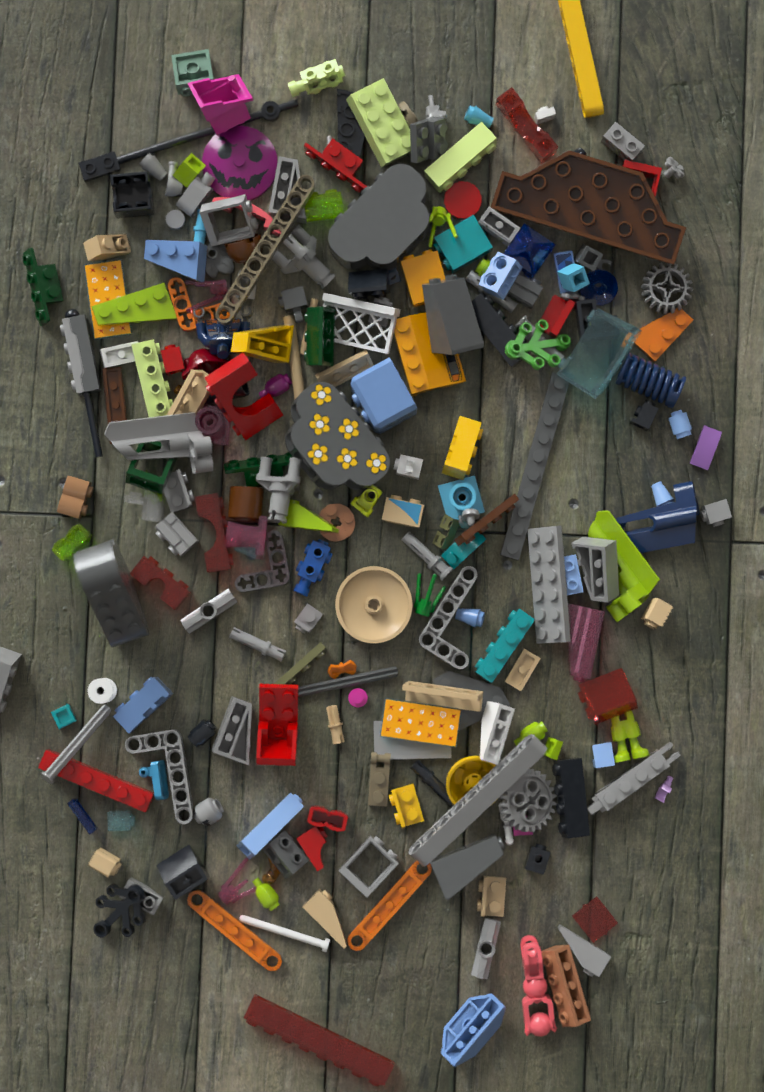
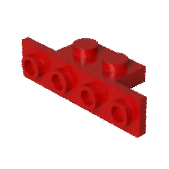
[304,138,367,193]

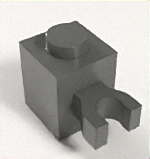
[574,243,612,274]
[278,286,308,324]

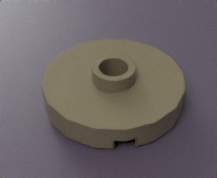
[397,101,418,128]

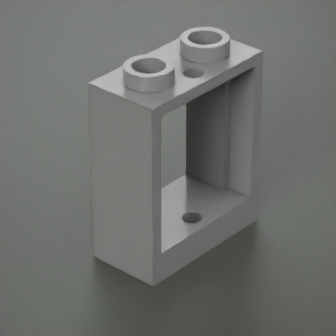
[199,194,258,246]
[339,835,399,897]

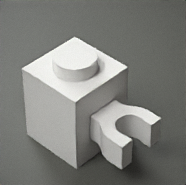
[394,454,423,480]

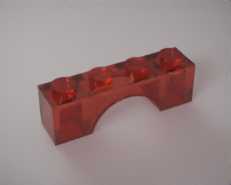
[495,87,558,164]
[195,493,234,573]

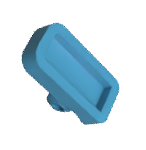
[139,760,169,800]

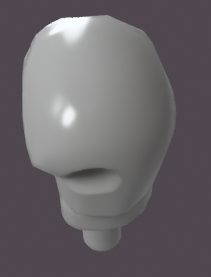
[426,95,447,119]

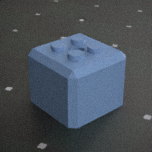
[351,358,417,434]

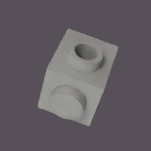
[700,499,732,527]

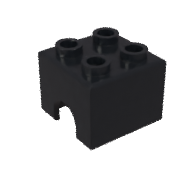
[110,171,155,219]

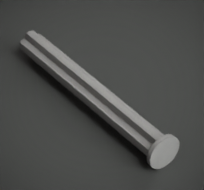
[40,705,111,784]

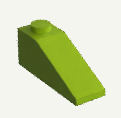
[278,500,339,533]

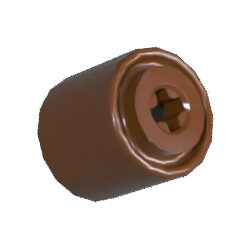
[228,486,264,522]

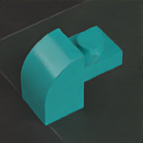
[441,532,486,569]

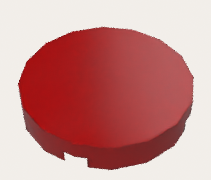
[444,181,482,220]

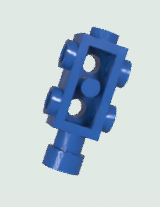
[293,539,333,597]

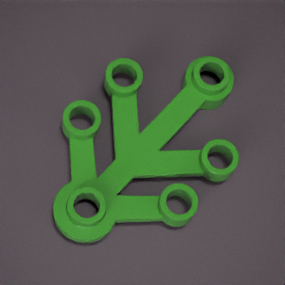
[505,319,571,370]

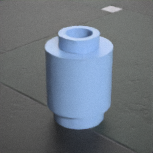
[668,410,692,439]

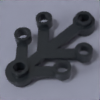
[93,883,146,938]

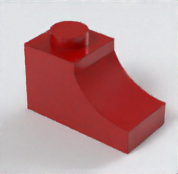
[296,826,328,871]

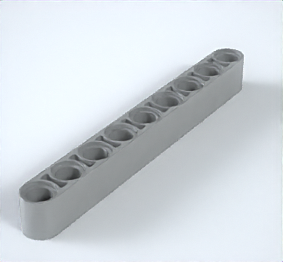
[409,734,547,866]

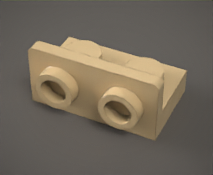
[477,875,506,917]

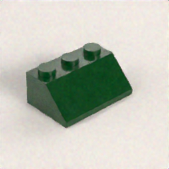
[304,307,335,366]

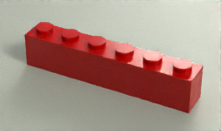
[38,749,154,813]

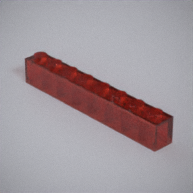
[244,994,394,1087]

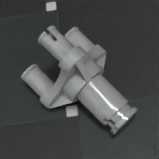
[272,224,335,289]
[256,457,302,523]

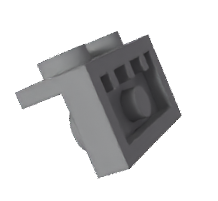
[160,469,195,513]

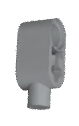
[176,172,215,218]

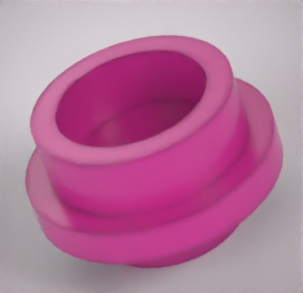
[348,688,368,708]

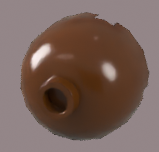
[224,233,264,265]

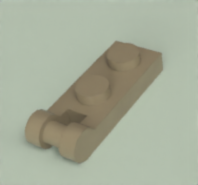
[368,752,391,807]

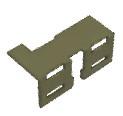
[432,514,460,550]

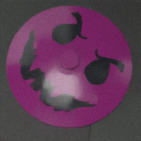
[202,126,278,201]

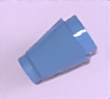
[455,608,485,628]

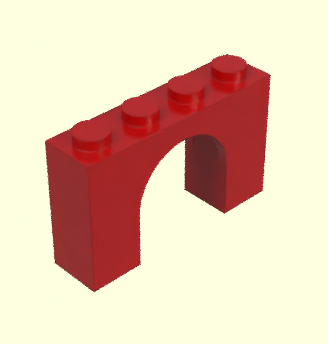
[204,352,283,441]

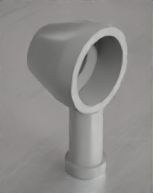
[165,161,183,197]

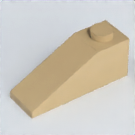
[303,888,347,948]

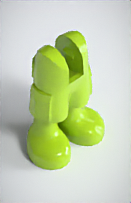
[610,705,649,763]

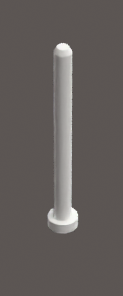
[239,915,330,952]

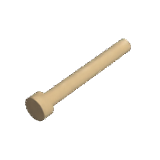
[283,315,305,400]

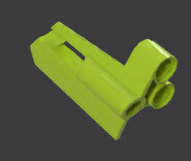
[588,511,660,622]

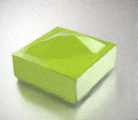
[544,737,563,760]

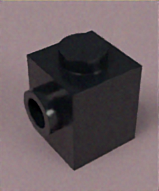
[524,843,551,875]

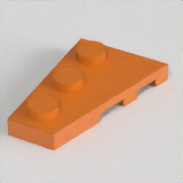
[627,309,693,362]

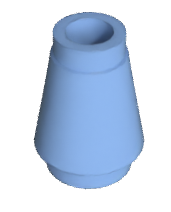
[651,481,674,507]

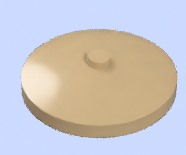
[335,566,412,643]

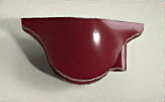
[182,349,229,380]

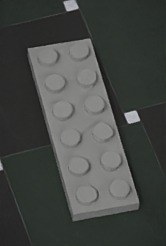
[527,526,571,644]

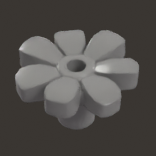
[664,157,685,179]
[561,290,585,301]

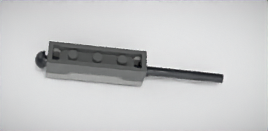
[60,309,103,458]

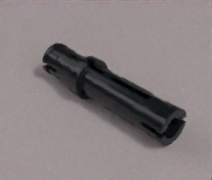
[410,759,454,808]

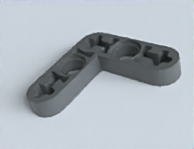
[235,530,290,592]

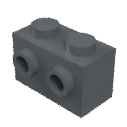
[262,830,309,879]

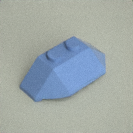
[441,993,506,1067]

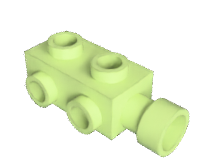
[288,59,345,97]

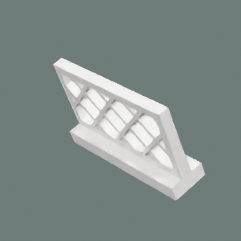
[322,293,401,354]

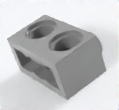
[601,122,645,161]

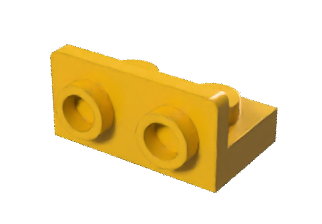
[389,784,424,828]

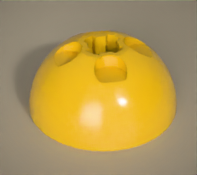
[446,756,497,805]

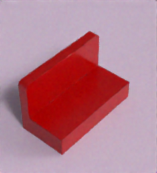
[540,295,576,338]

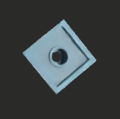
[438,475,485,522]

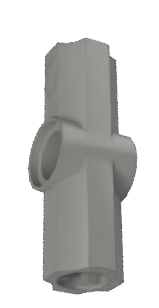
[180,588,237,634]
[471,918,501,979]

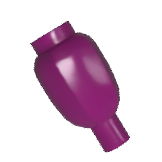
[259,373,292,398]

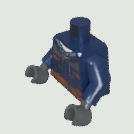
[193,307,253,359]

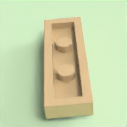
[315,349,374,387]

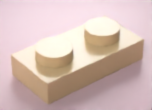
[504,649,541,691]

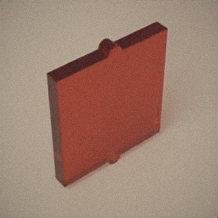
[572,896,618,943]

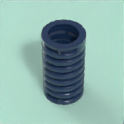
[615,352,686,408]

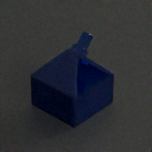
[503,223,556,279]

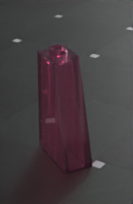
[567,603,605,682]

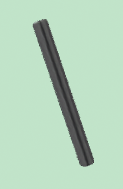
[298,666,398,697]

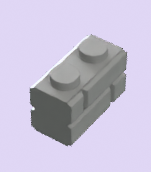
[478,207,520,247]
[155,512,199,556]

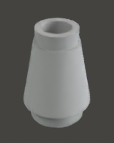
[139,153,168,181]

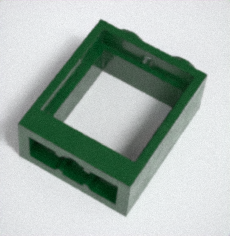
[126,441,177,495]

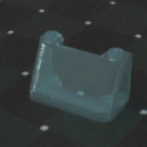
[557,308,642,399]

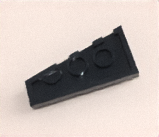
[337,88,365,158]

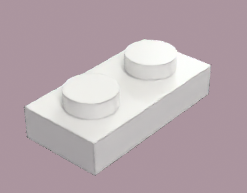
[100,341,138,368]

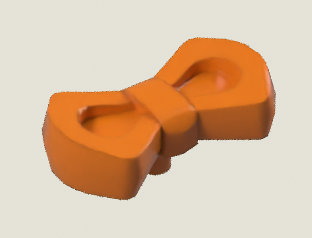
[328,660,357,679]

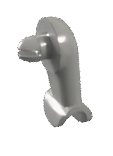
[458,509,479,528]

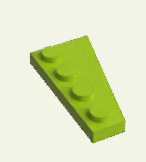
[92,283,177,326]

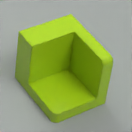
[173,153,206,188]

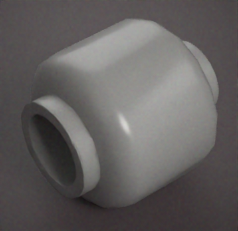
[194,798,224,826]

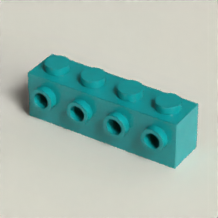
[475,609,535,683]

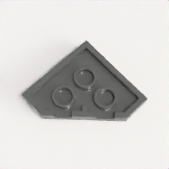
[432,671,510,731]

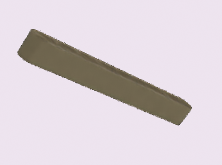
[216,175,315,326]

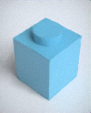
[557,263,590,292]

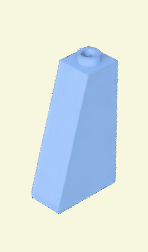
[236,793,304,860]

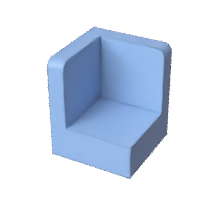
[592,742,615,768]

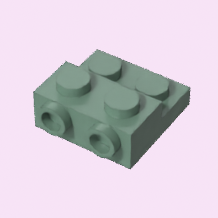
[171,49,214,96]

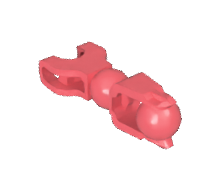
[520,935,557,1037]

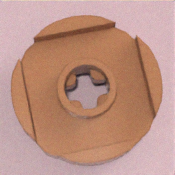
[319,503,355,542]

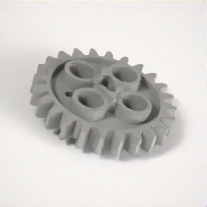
[498,769,557,832]

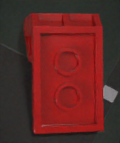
[256,684,298,766]

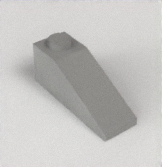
[558,924,611,977]

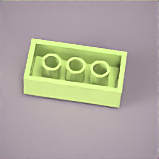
[346,78,411,168]

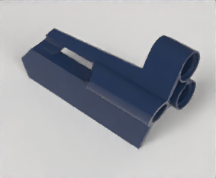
[616,481,700,553]

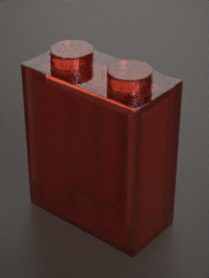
[577,668,638,725]

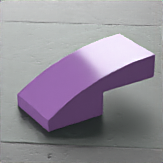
[690,425,722,470]

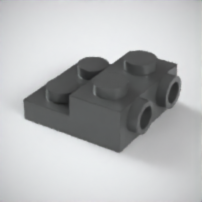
[410,117,448,163]

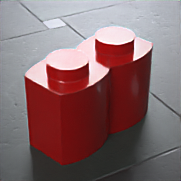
[307,805,348,832]

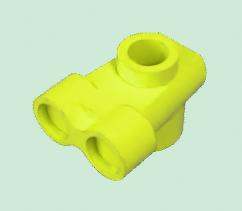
[351,484,383,517]

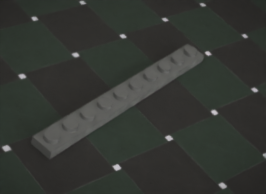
[500,372,571,561]

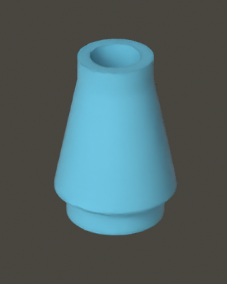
[464,105,494,128]

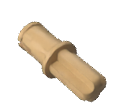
[326,705,345,744]

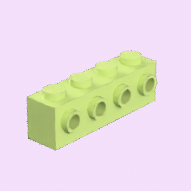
[424,122,497,193]
[131,339,173,417]

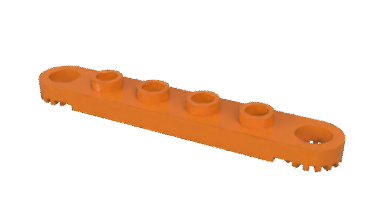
[347,861,432,951]
[187,890,282,971]

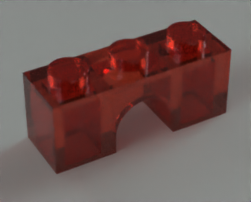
[130,556,191,610]

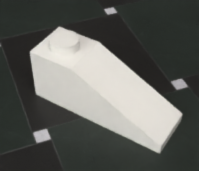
[480,701,515,765]

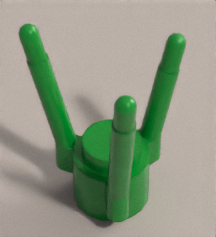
[413,573,446,617]

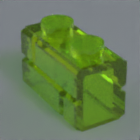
[305,189,344,222]

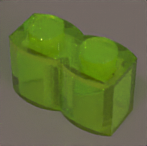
[52,524,92,561]

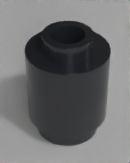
[187,719,216,748]

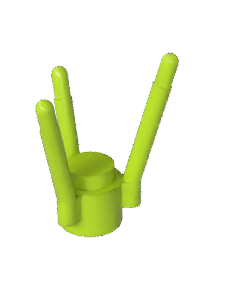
[428,206,458,248]

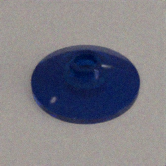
[580,270,618,306]

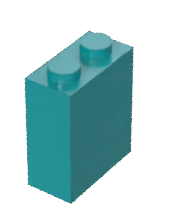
[433,215,493,273]

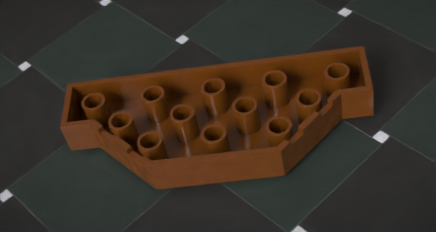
[491,150,686,265]

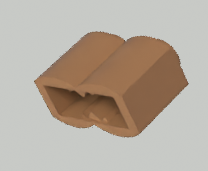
[57,476,94,519]

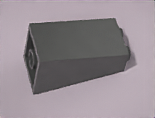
[422,274,484,355]
[431,834,505,900]

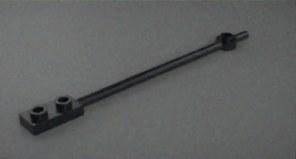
[79,99,299,182]

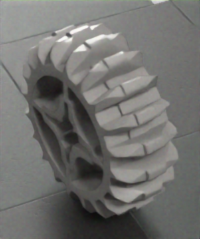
[641,263,693,314]

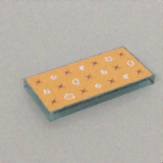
[84,259,133,340]
[380,698,462,748]

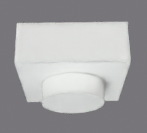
[534,106,556,125]

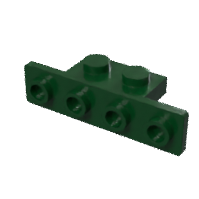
[22,248,63,326]
[224,452,293,487]

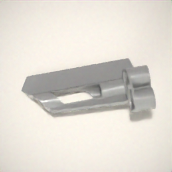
[104,412,213,474]

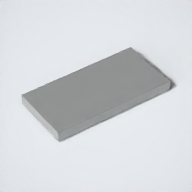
[374,721,452,759]

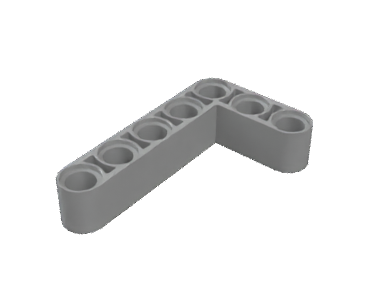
[419,566,477,669]
[125,729,194,824]

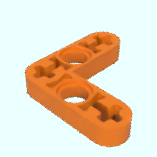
[168,277,230,332]

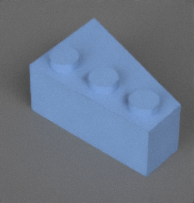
[144,240,207,284]
[113,677,173,733]

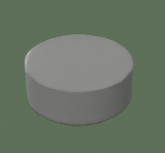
[166,210,185,230]

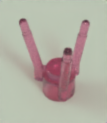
[184,279,228,312]
[218,858,256,905]

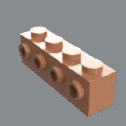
[541,945,591,1027]

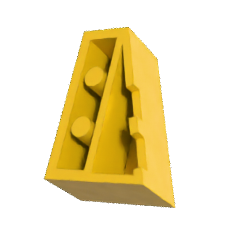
[231,325,294,363]
[442,416,483,480]

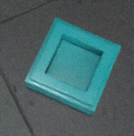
[51,704,77,729]

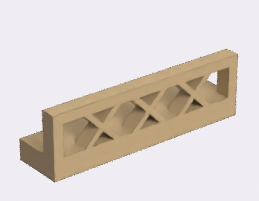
[167,369,210,418]
[402,681,483,712]

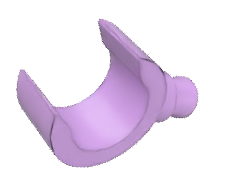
[655,776,673,803]

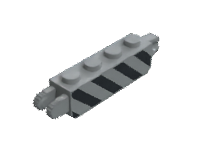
[587,742,680,815]

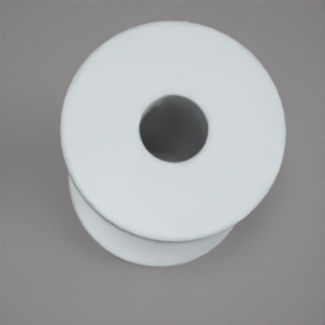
[88,678,117,704]

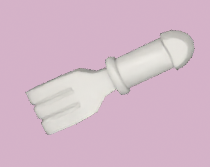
[499,806,514,846]

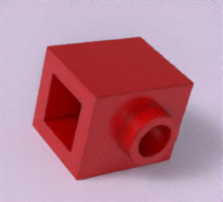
[161,344,185,375]

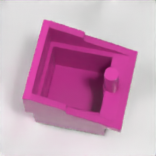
[188,74,254,135]

